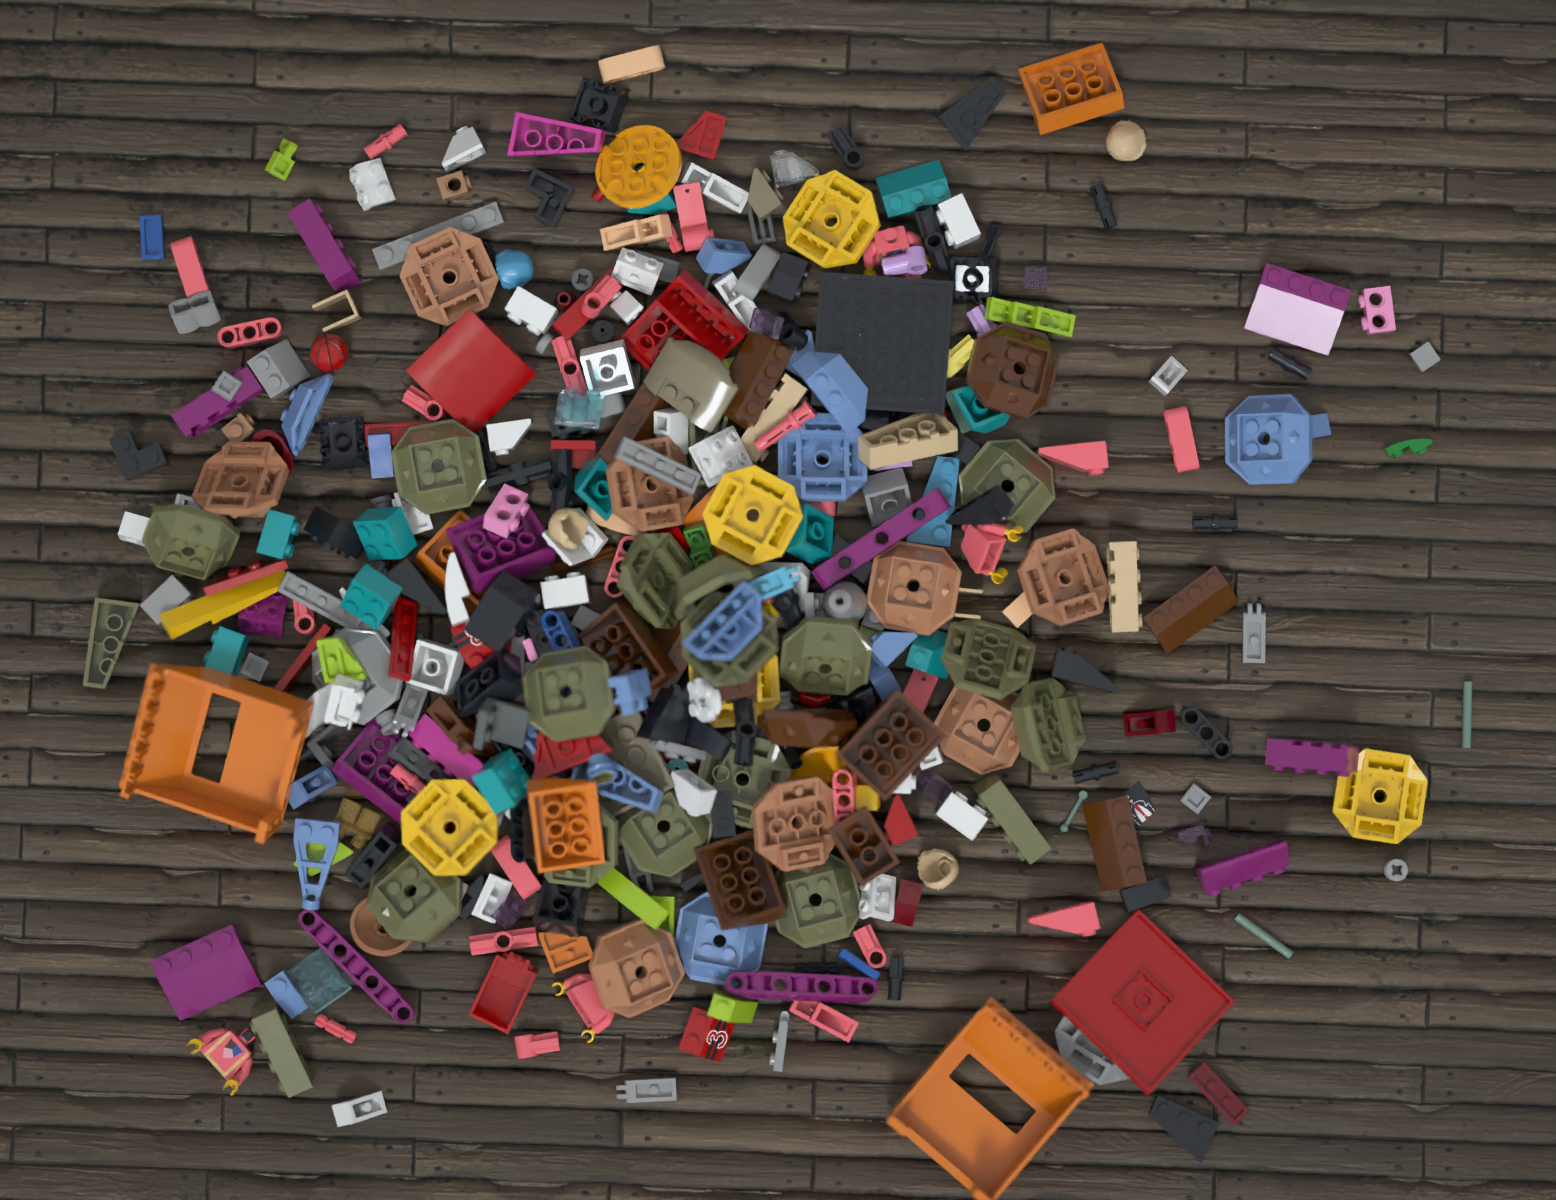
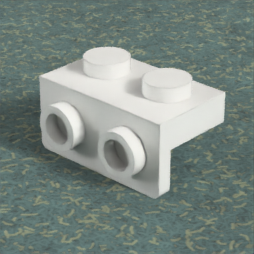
[349,158,395,211]
[392,492,434,535]

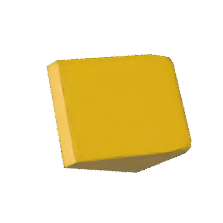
[855,785,880,811]

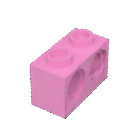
[1358,286,1396,335]
[483,483,530,538]

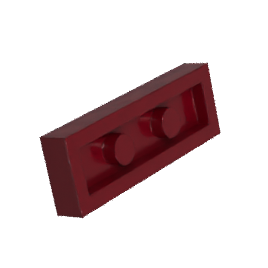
[1187,1061,1250,1126]

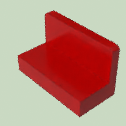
[551,440,596,468]

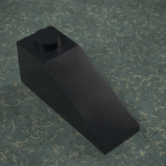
[945,484,1015,525]
[345,821,402,889]

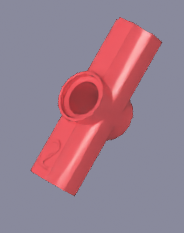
[551,336,590,404]
[469,927,538,955]

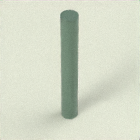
[1462,681,1472,748]
[1234,913,1294,959]

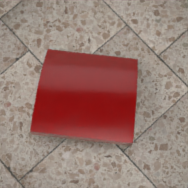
[619,269,749,371]
[406,309,537,432]

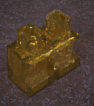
[333,797,383,849]

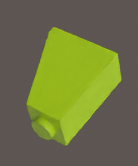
[708,988,758,1023]

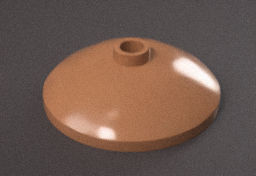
[350,897,412,956]

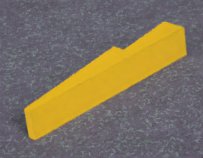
[158,570,286,640]

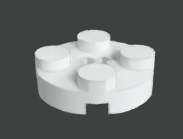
[687,677,721,722]

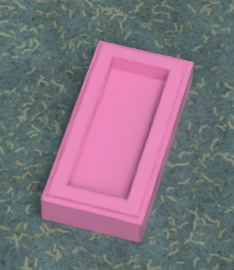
[522,638,539,663]

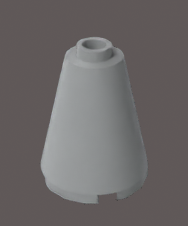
[822,581,867,623]

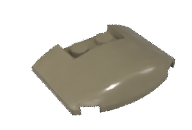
[643,338,739,433]

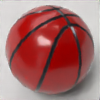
[310,333,349,372]

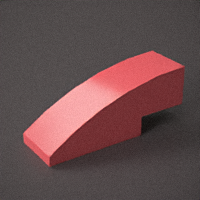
[788,1001,859,1043]

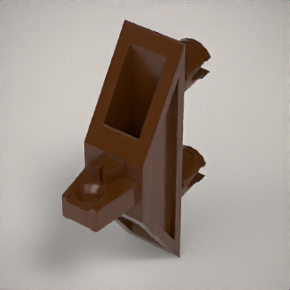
[426,696,497,758]

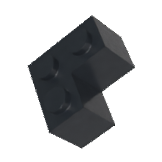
[524,168,575,230]
[767,252,811,305]
[109,431,170,481]
[303,506,364,560]

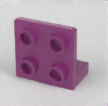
[238,592,289,638]

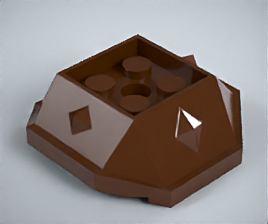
[965,322,1059,420]
[757,708,857,748]

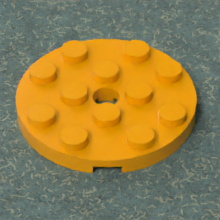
[596,125,682,208]

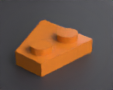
[538,932,593,974]

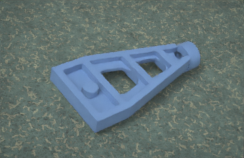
[293,817,341,910]

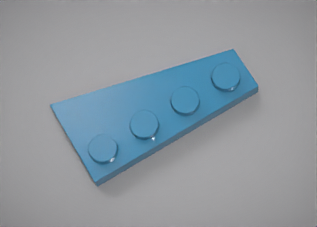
[906,456,960,547]

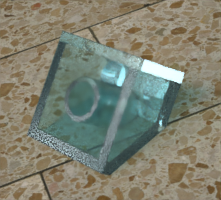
[555,387,605,429]

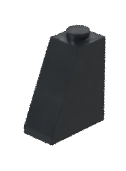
[636,684,690,745]

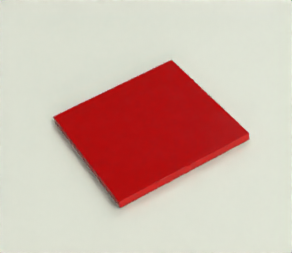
[1050,909,1236,1096]

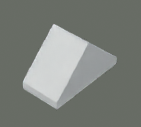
[1148,356,1188,396]

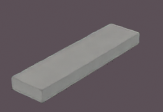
[614,437,702,495]
[277,571,363,628]

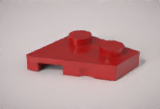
[676,111,727,160]

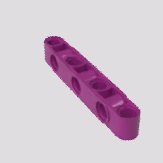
[812,488,951,590]
[298,909,415,1024]
[723,972,878,1003]

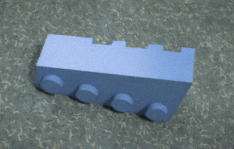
[570,756,664,814]

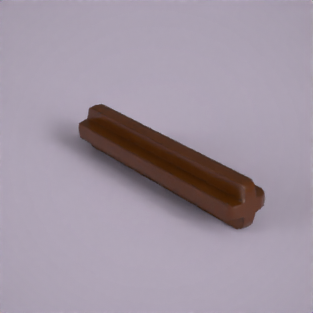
[551,545,616,576]

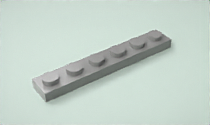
[372,202,504,271]

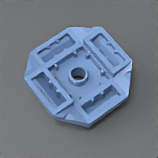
[1225,394,1312,485]
[778,413,867,502]
[674,891,768,987]

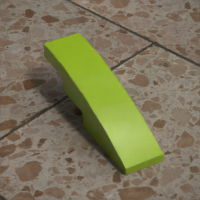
[984,297,1076,337]
[597,868,670,930]

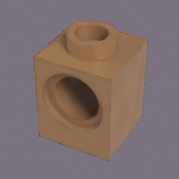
[436,170,472,202]

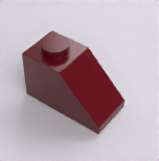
[1123,710,1176,737]
[891,878,923,927]

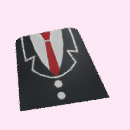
[1124,781,1156,826]

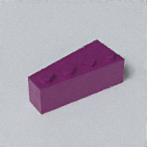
[287,198,362,294]
[171,366,265,440]
[1265,738,1359,777]

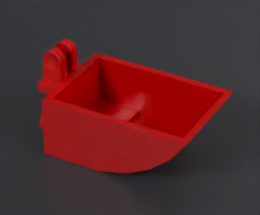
[468,951,539,1034]

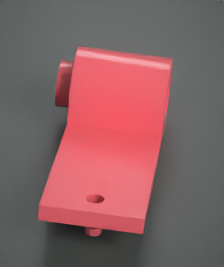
[673,181,714,252]
[903,669,939,713]

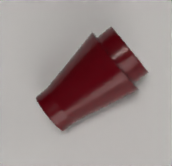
[554,290,576,312]

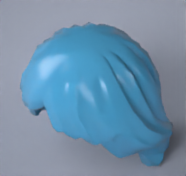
[495,249,534,289]

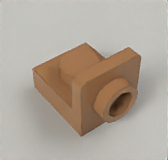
[221,412,256,442]

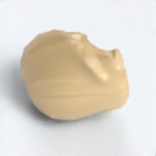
[1106,120,1147,161]
[548,508,589,550]
[917,848,959,890]

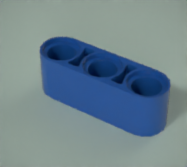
[541,610,581,651]

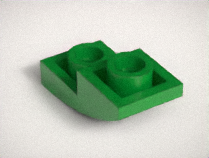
[1383,438,1433,458]

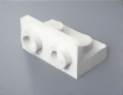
[611,248,663,295]
[858,874,896,921]

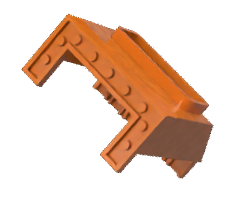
[119,663,314,844]
[885,997,1094,1200]

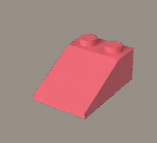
[1036,441,1109,476]
[1026,901,1100,937]

